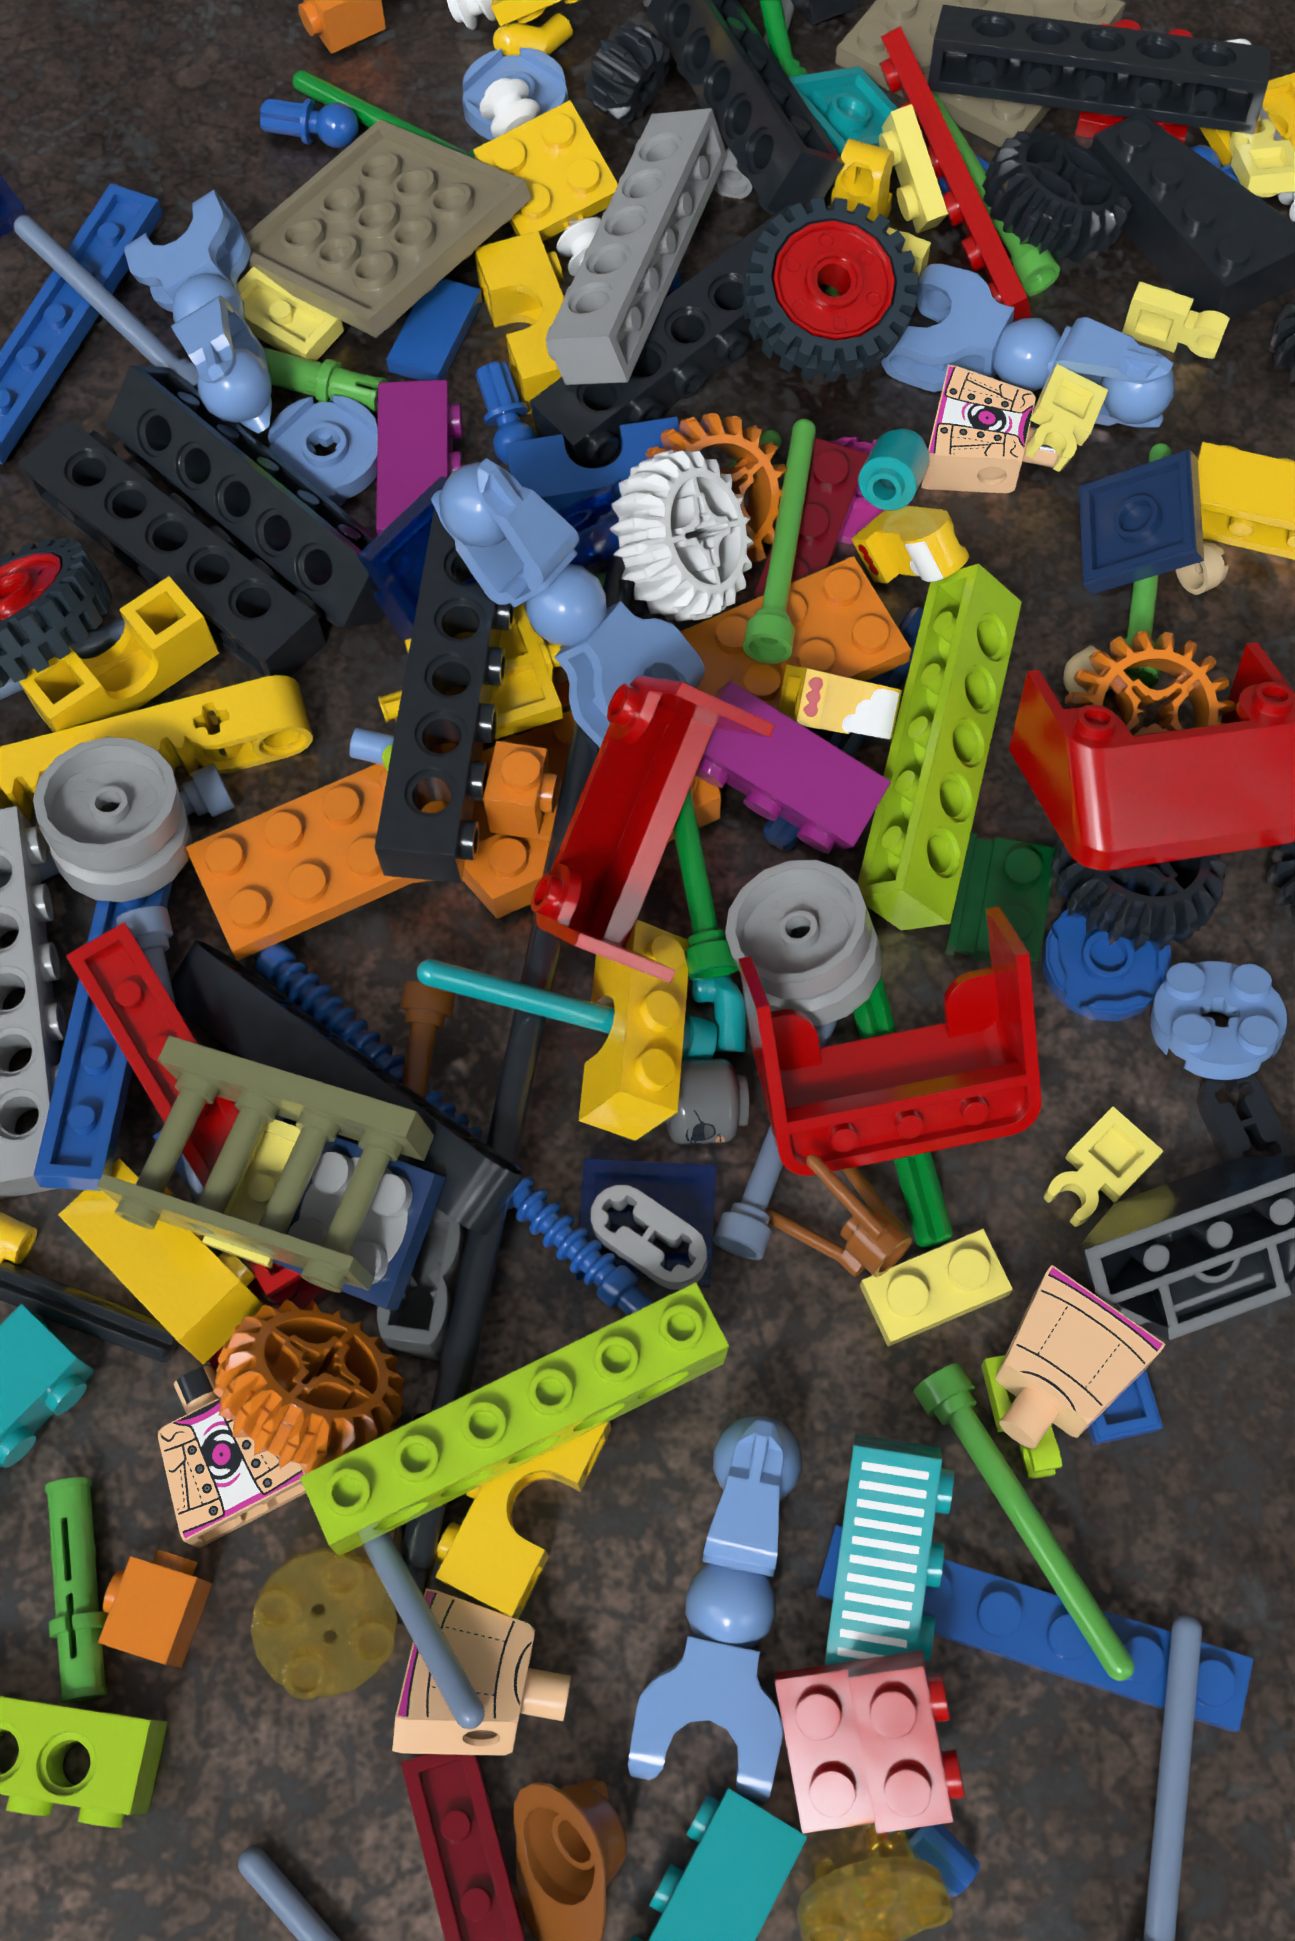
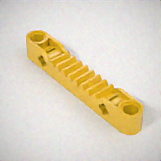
[0,675,313,820]

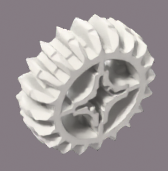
[610,450,754,622]

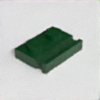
[945,832,1056,971]

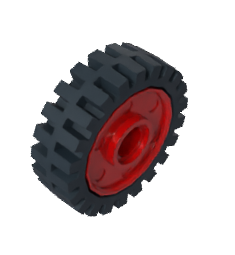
[742,197,919,382]
[0,538,112,687]

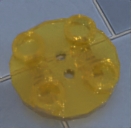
[251,1548,397,1700]
[796,1824,953,1941]

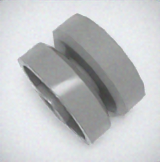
[33,737,193,902]
[725,860,883,1026]

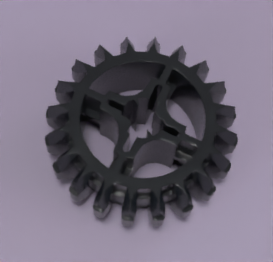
[982,129,1132,263]
[1050,835,1227,952]

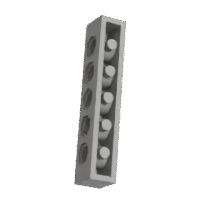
[545,108,727,385]
[0,806,67,1200]

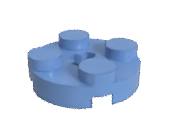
[462,47,568,140]
[268,395,378,507]
[1150,961,1287,1080]

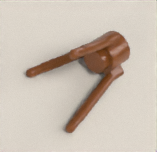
[765,1154,912,1278]

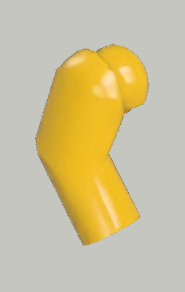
[493,13,573,56]

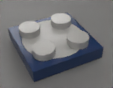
[273,1136,446,1311]

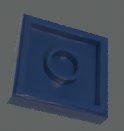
[1079,449,1204,594]

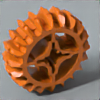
[645,413,787,562]
[1065,631,1236,736]
[213,1299,405,1474]

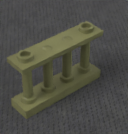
[97,1036,434,1293]

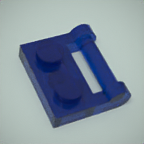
[576,1159,716,1288]

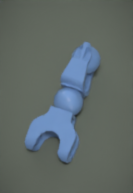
[124,189,272,433]
[881,264,1175,428]
[431,458,705,747]
[628,1415,802,1806]

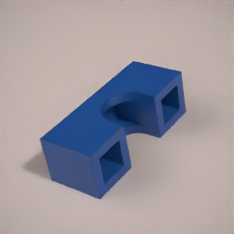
[505,417,680,526]

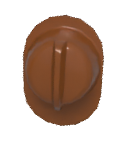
[514,1778,627,1941]

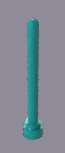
[417,959,717,1060]

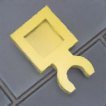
[1229,119,1295,197]
[1122,282,1230,359]
[1026,364,1108,472]
[1043,1106,1163,1227]

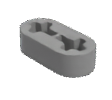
[591,1185,707,1290]

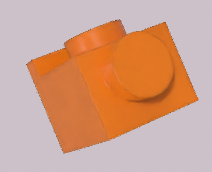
[483,741,562,842]

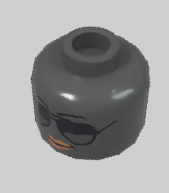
[664,1058,749,1145]

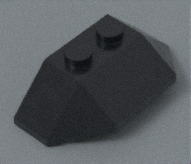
[1079,1155,1295,1341]

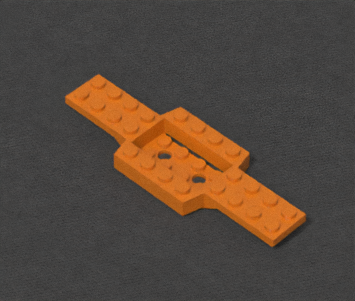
[185,556,911,961]

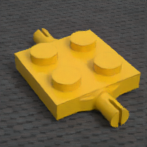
[378,603,563,754]

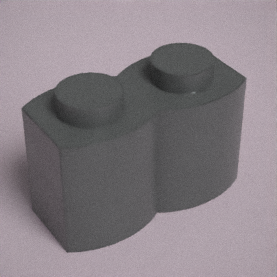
[377,1207,466,1360]

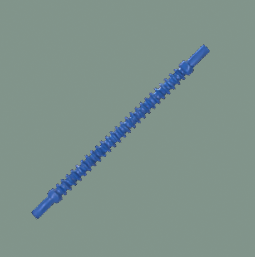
[217,922,654,1315]

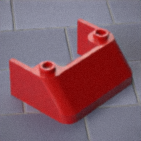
[1009,642,1295,871]
[531,676,775,983]
[738,906,1042,1176]

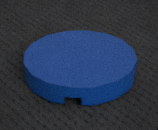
[1042,909,1171,1021]

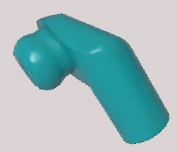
[692,975,747,1052]

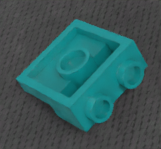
[788,66,898,185]

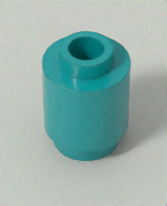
[858,429,930,510]

